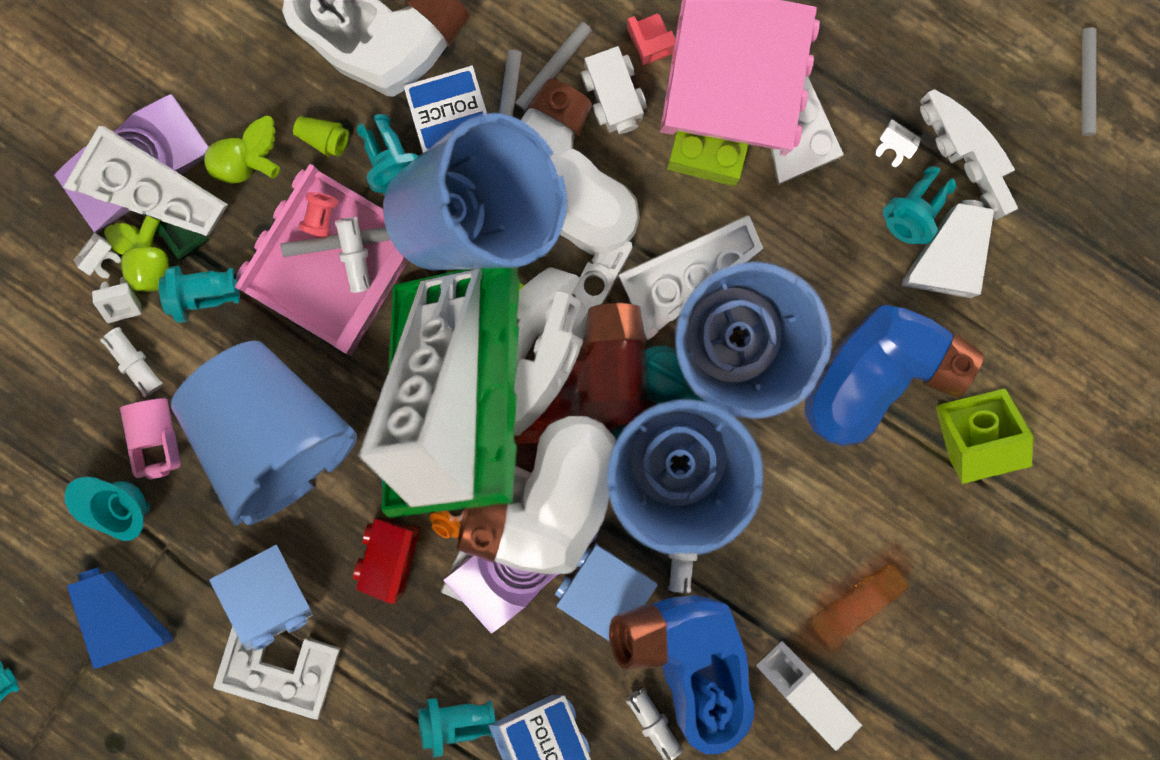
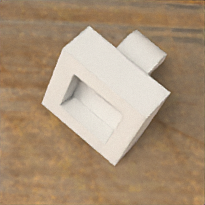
[876,119,921,167]
[73,233,121,278]
[92,277,142,323]

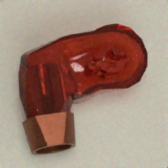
[514,303,648,444]

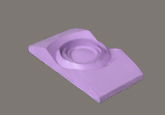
[55,94,209,233]
[443,534,598,634]

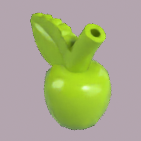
[204,116,280,183]
[104,215,169,292]

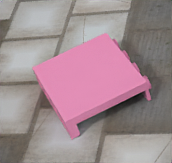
[659,0,820,156]
[235,164,409,356]

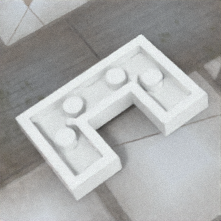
[213,626,341,720]

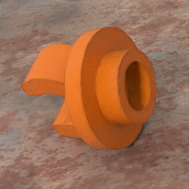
[430,510,464,538]

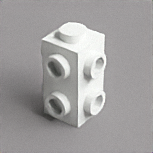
[580,46,647,134]

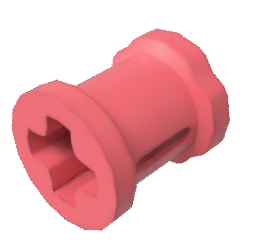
[298,192,339,237]

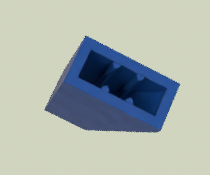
[67,568,173,669]

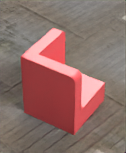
[627,14,675,66]

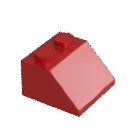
[353,517,421,604]

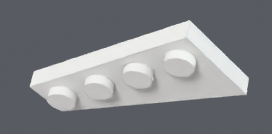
[770,76,844,186]
[63,126,228,236]
[618,216,763,340]

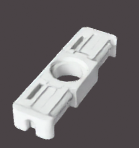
[571,241,632,340]

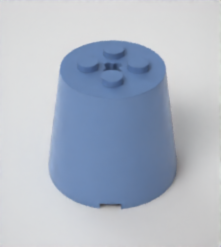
[383,113,567,270]
[676,262,831,418]
[171,341,357,526]
[607,400,763,554]

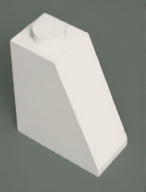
[901,200,994,298]
[756,641,862,751]

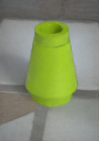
[293,116,349,157]

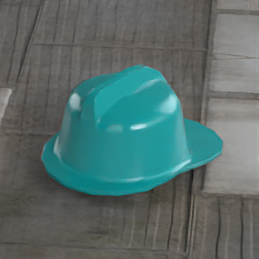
[638,346,707,405]
[64,476,151,541]

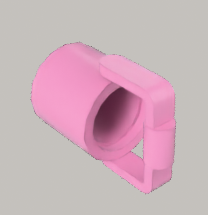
[120,398,181,480]

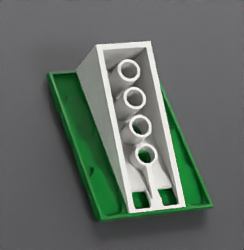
[359,267,520,518]

